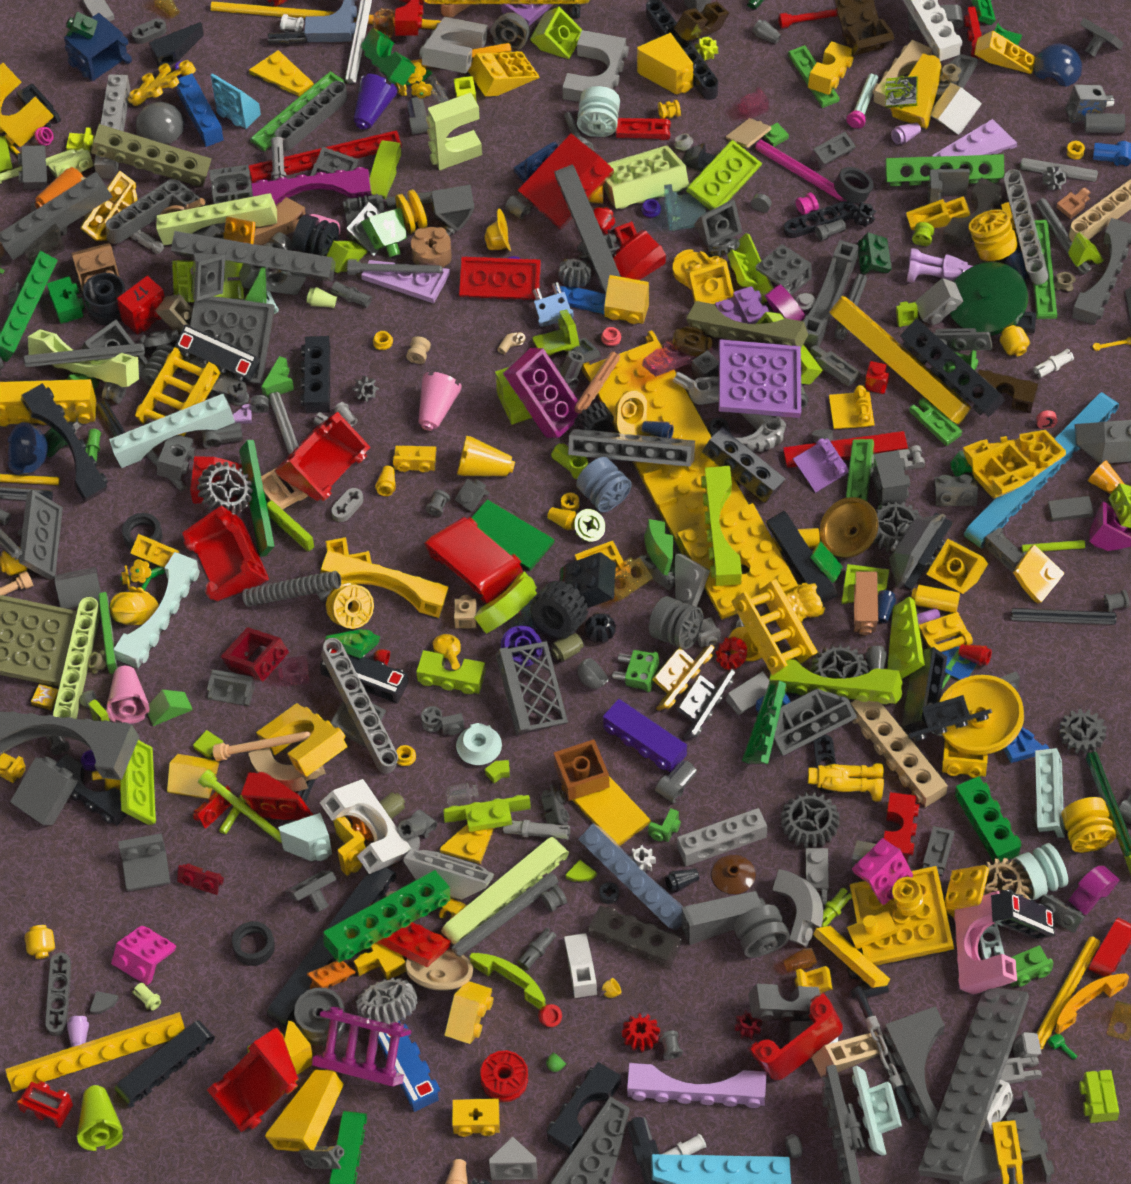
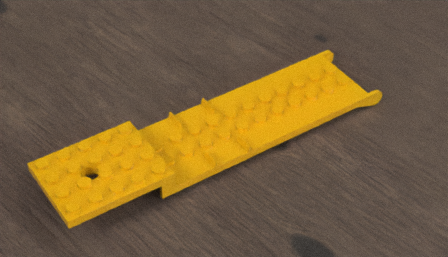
[581,330,798,620]

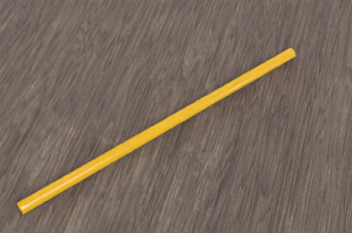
[211,2,441,30]

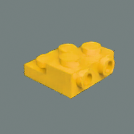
[685,256,734,305]
[942,740,988,778]

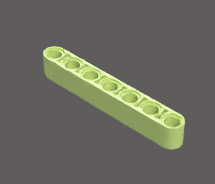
[53,597,100,719]
[441,837,569,945]

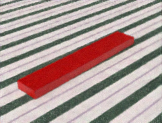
[783,431,908,468]

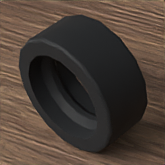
[834,167,873,203]
[122,513,163,550]
[232,921,275,966]

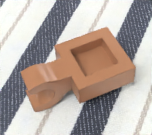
[1057,188,1091,219]

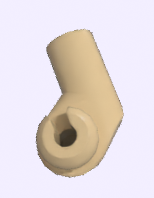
[497,332,525,355]

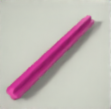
[755,140,847,201]

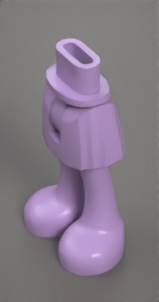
[907,248,972,283]

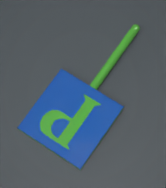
[942,646,977,689]

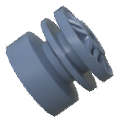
[576,457,632,512]

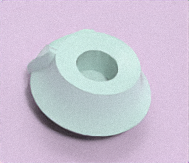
[456,723,502,765]

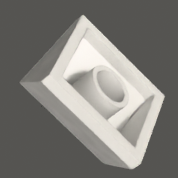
[931,83,982,135]

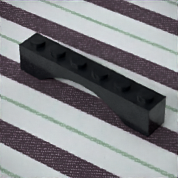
[21,383,108,502]

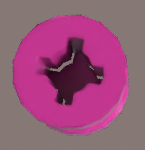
[795,192,819,215]

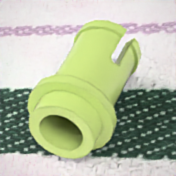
[133,983,161,1010]

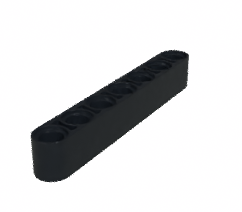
[646,0,718,100]

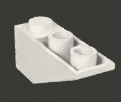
[564,933,597,998]

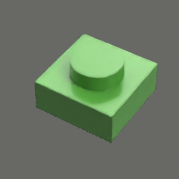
[763,122,789,147]

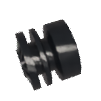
[292,214,339,256]

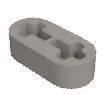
[332,488,363,522]

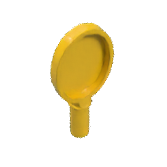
[433,634,461,670]

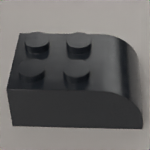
[559,552,616,609]

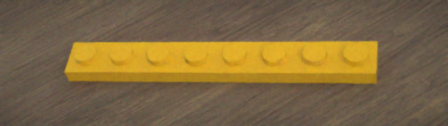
[5,1012,185,1092]

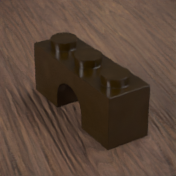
[674,1,730,41]
[975,369,1039,413]

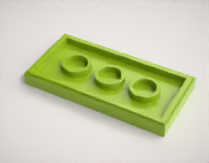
[686,140,762,211]
[120,740,156,825]

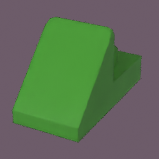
[262,356,294,398]

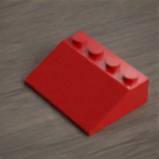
[518,133,614,230]

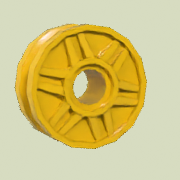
[395,189,427,234]
[326,583,374,629]

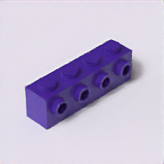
[603,699,687,773]

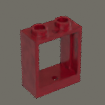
[221,627,289,682]

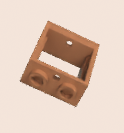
[854,572,878,635]

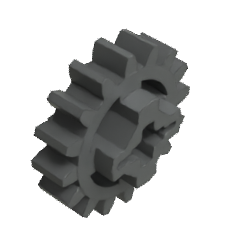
[1059,709,1107,754]

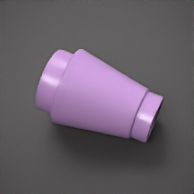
[891,122,921,145]
[67,1016,89,1047]

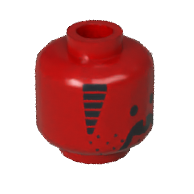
[593,207,615,236]

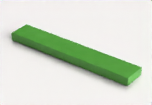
[250,71,344,151]
[1033,220,1057,319]

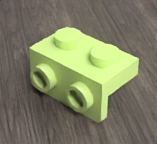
[48,149,94,178]

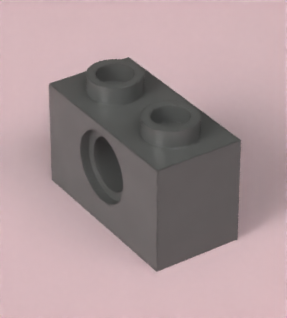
[157,435,195,481]

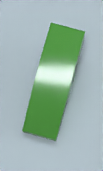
[644,519,673,576]

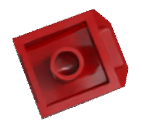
[612,230,666,280]

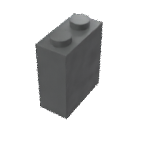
[10,756,78,825]

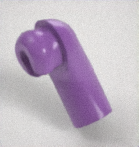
[917,609,940,625]

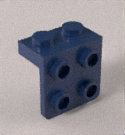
[514,142,558,183]

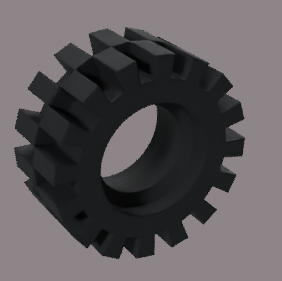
[574,402,614,432]

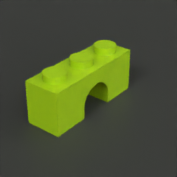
[417,650,486,694]

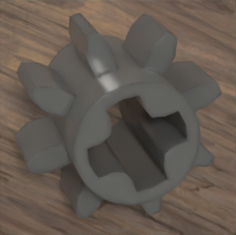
[1042,166,1066,190]
[352,375,379,402]

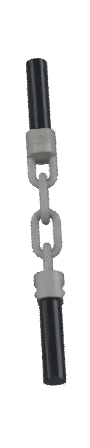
[853,986,917,1120]

